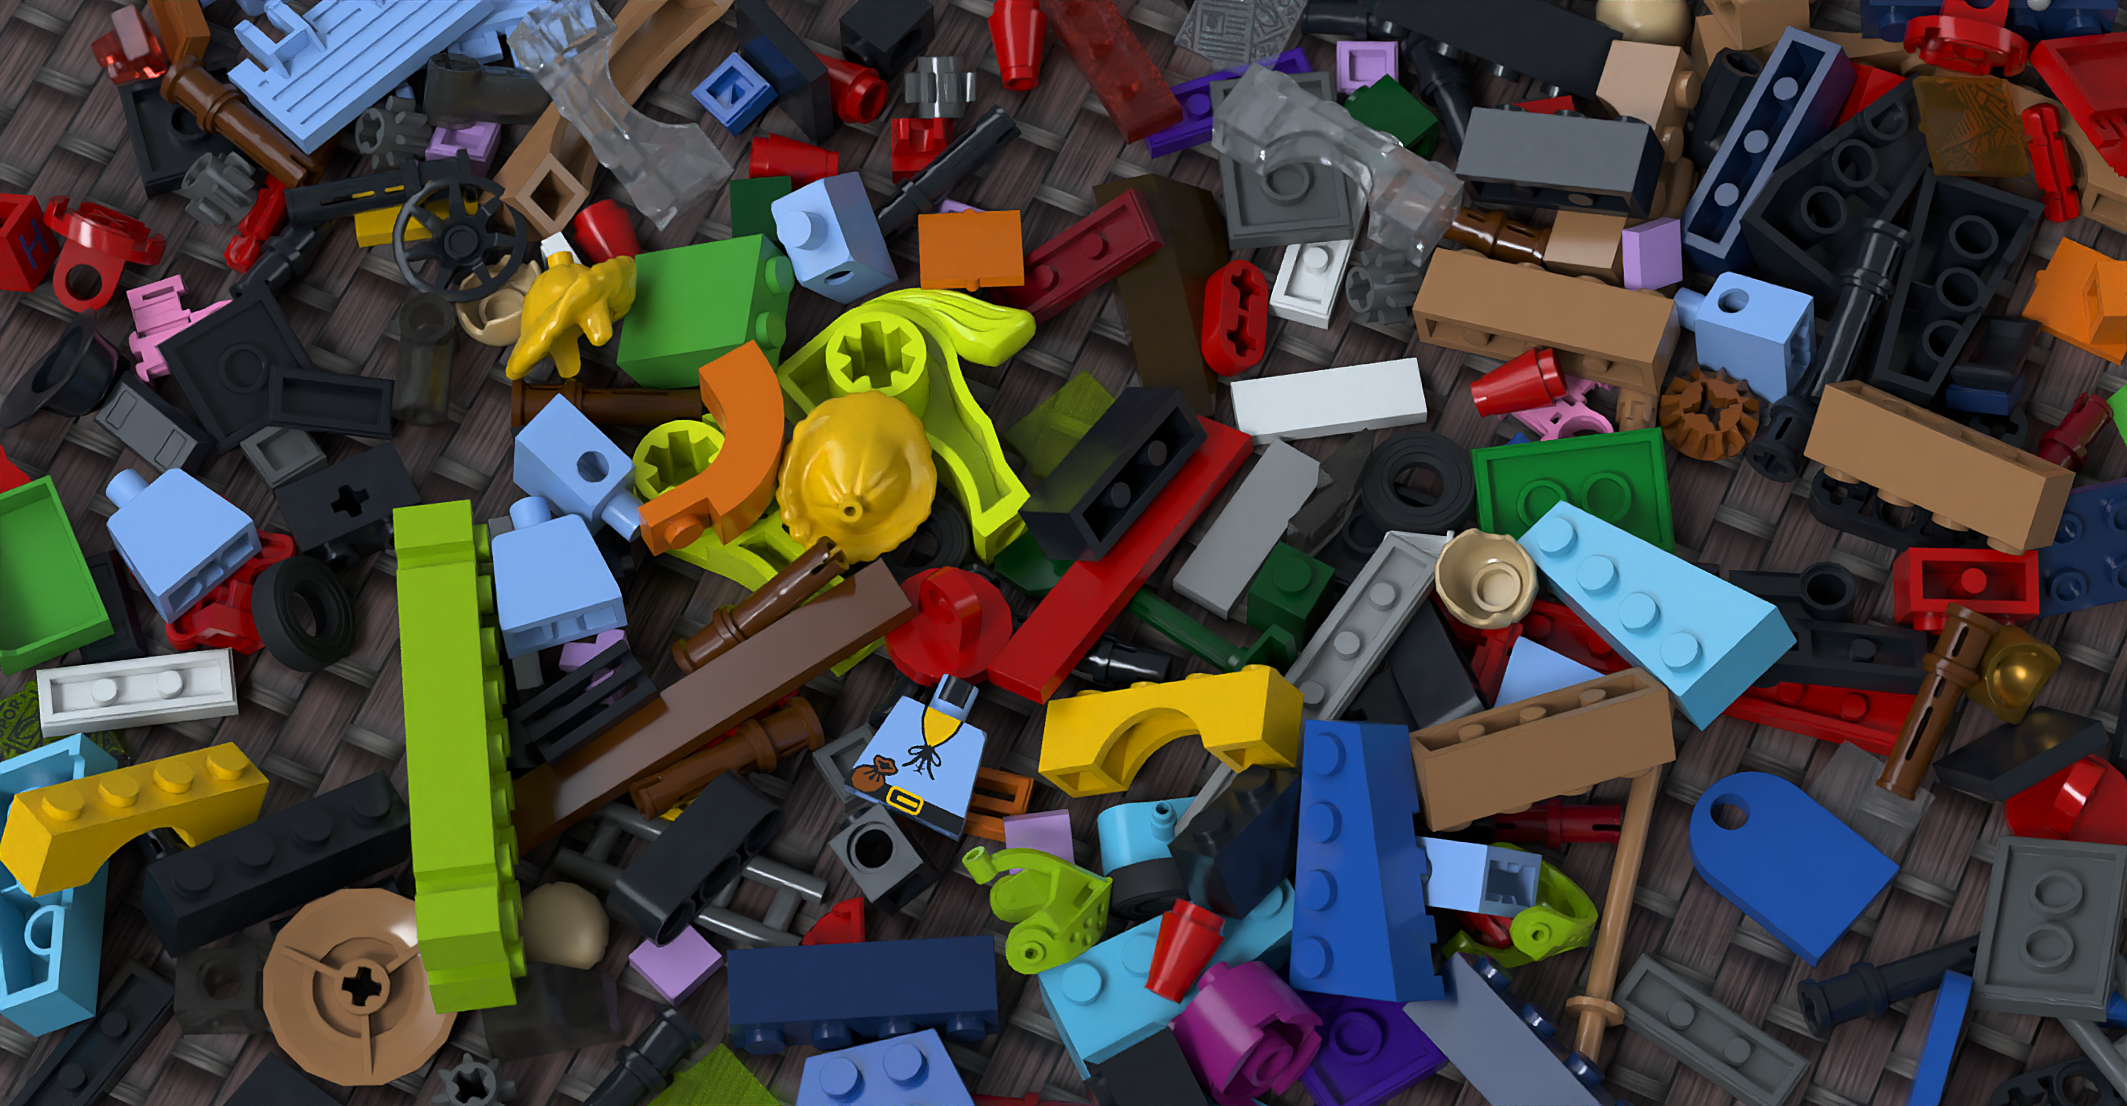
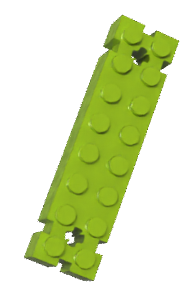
[393,499,527,1014]

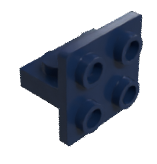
[2031,477,2127,618]

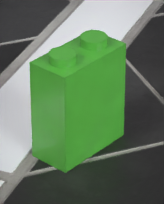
[616,233,795,389]

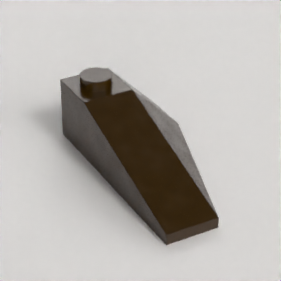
[1092,173,1227,420]

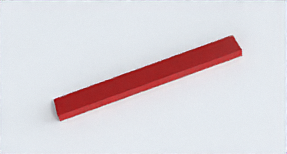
[1428,586,1917,757]

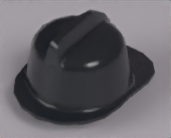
[0,307,131,429]

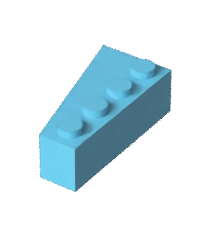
[1517,500,1797,731]
[0,733,118,1037]
[1037,877,1295,1081]

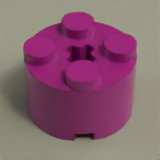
[1167,961,1323,1106]

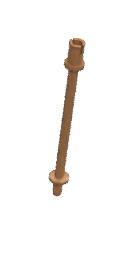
[1565,701,1675,1065]

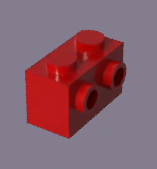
[1893,547,2039,636]

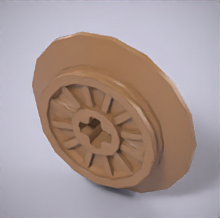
[263,888,458,1086]

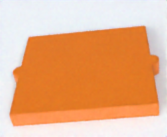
[918,209,1024,292]
[2020,236,2127,366]

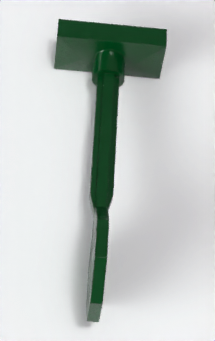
[994,530,1298,677]

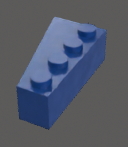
[1289,719,1445,1002]

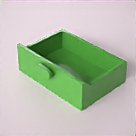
[0,475,115,677]

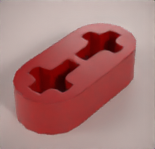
[1201,259,1269,377]

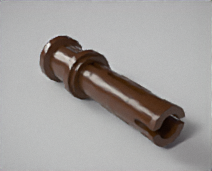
[160,54,324,189]
[1368,175,1553,270]
[511,377,703,428]
[672,536,849,676]
[1875,602,2003,802]
[629,694,825,822]

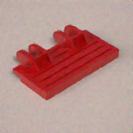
[2027,31,2127,178]

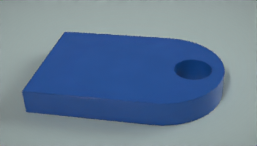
[1688,772,1900,969]
[1904,969,1973,1106]

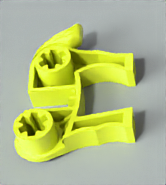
[632,288,1036,678]

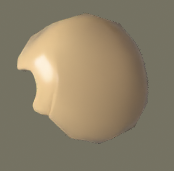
[1596,0,1692,48]
[455,254,542,347]
[1434,528,1539,629]
[518,881,610,988]

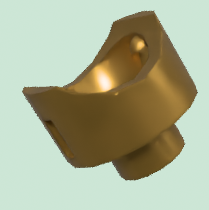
[1963,624,2061,724]

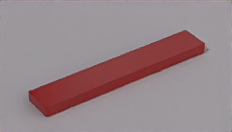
[987,414,1254,705]

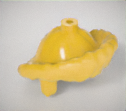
[505,251,637,380]
[776,390,937,565]

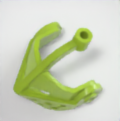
[1441,842,1598,968]
[962,846,1113,974]

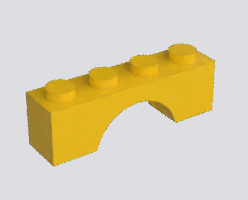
[1038,664,1304,798]
[0,742,270,898]

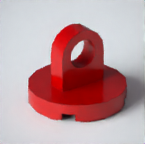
[1903,0,2030,77]
[42,195,167,312]
[884,566,1013,688]
[2003,754,2127,845]

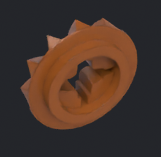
[1658,366,1759,461]

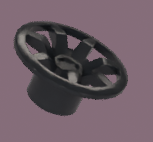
[392,174,528,303]

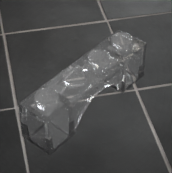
[506,0,735,232]
[1211,62,1465,267]

